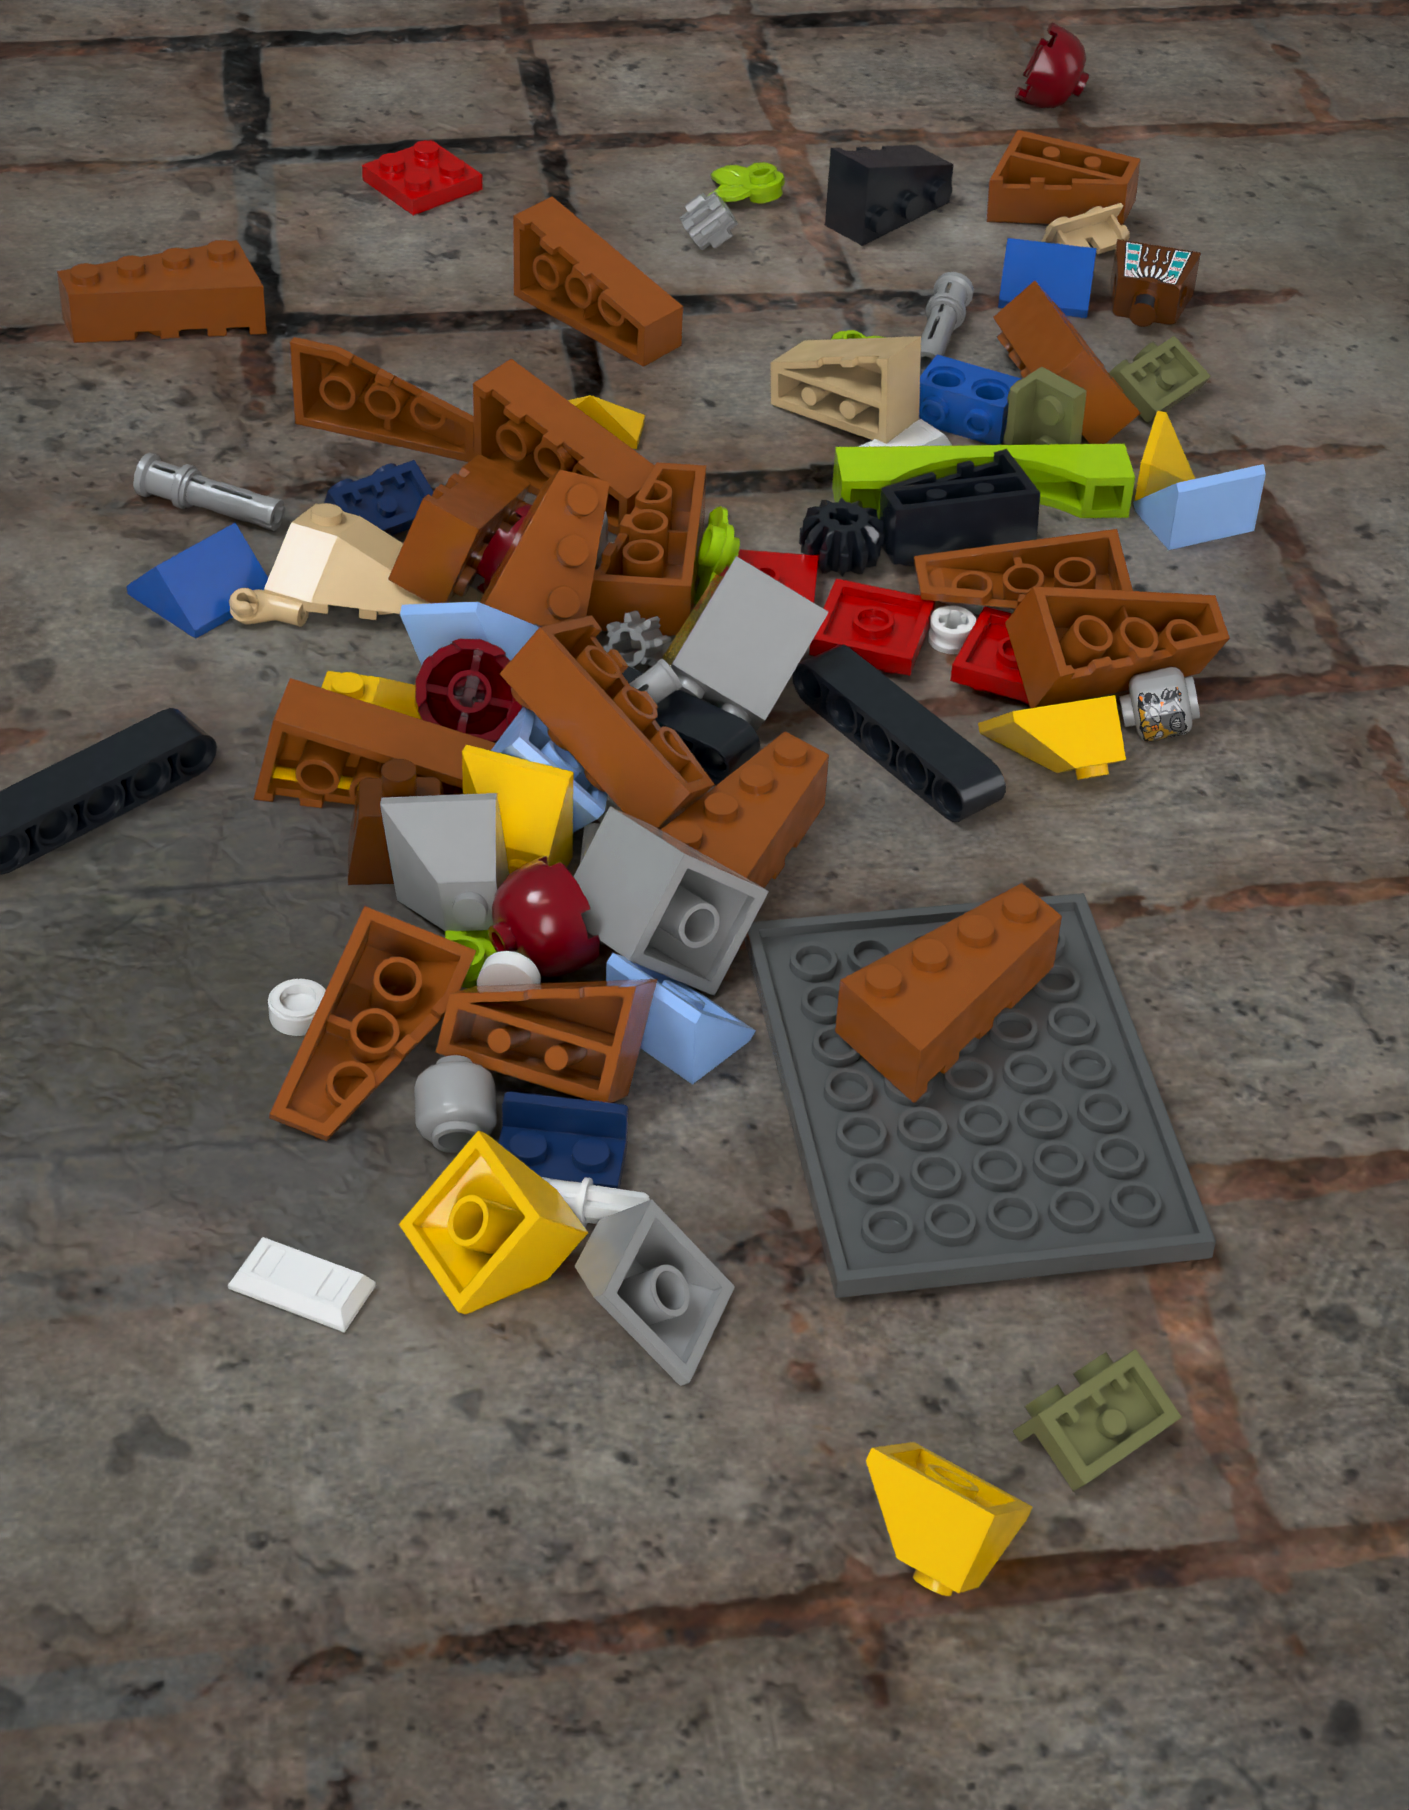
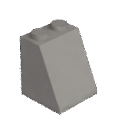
[670,556,829,731]
[574,806,769,996]

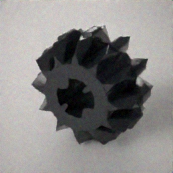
[799,497,885,577]

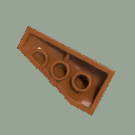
[290,337,474,462]
[914,529,1133,609]
[269,906,476,1141]

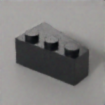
[825,145,954,246]
[880,449,1040,566]

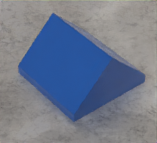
[998,238,1097,318]
[126,523,268,639]

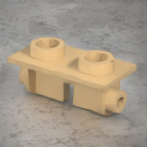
[1041,203,1130,255]

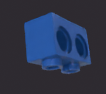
[919,354,1021,445]

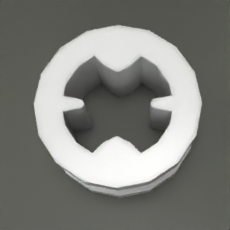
[928,606,976,654]

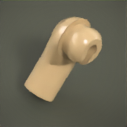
[229,588,309,627]

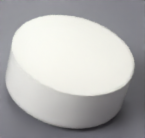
[477,951,541,986]
[268,979,326,1036]

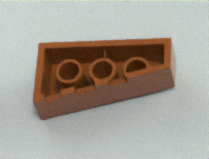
[57,240,267,343]
[993,281,1141,444]
[388,454,531,603]
[1005,586,1230,709]
[253,678,496,808]

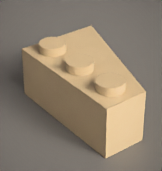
[771,336,921,444]

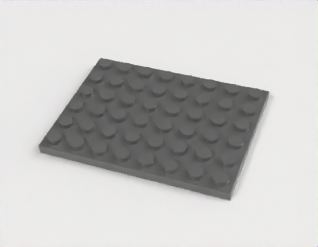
[744,893,1216,1298]

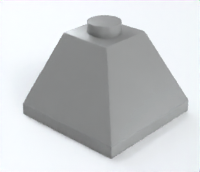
[380,793,509,931]
[575,1199,735,1386]

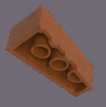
[513,196,683,367]
[473,359,655,536]
[587,462,706,636]
[500,615,714,830]
[661,731,829,889]
[835,883,1062,1103]

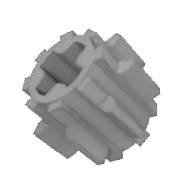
[679,192,738,250]
[603,611,671,673]

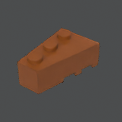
[987,129,1141,225]
[480,469,610,627]
[435,979,657,1103]

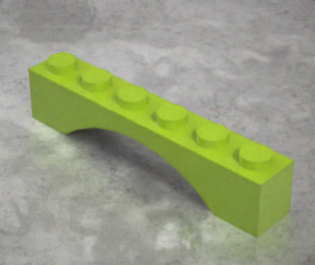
[832,444,1135,519]

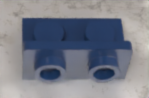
[324,460,434,536]
[499,1092,629,1189]

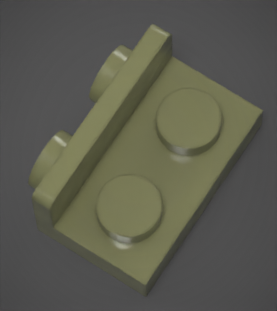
[1109,336,1211,423]
[1004,367,1087,445]
[1013,1349,1182,1492]

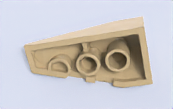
[264,503,483,620]

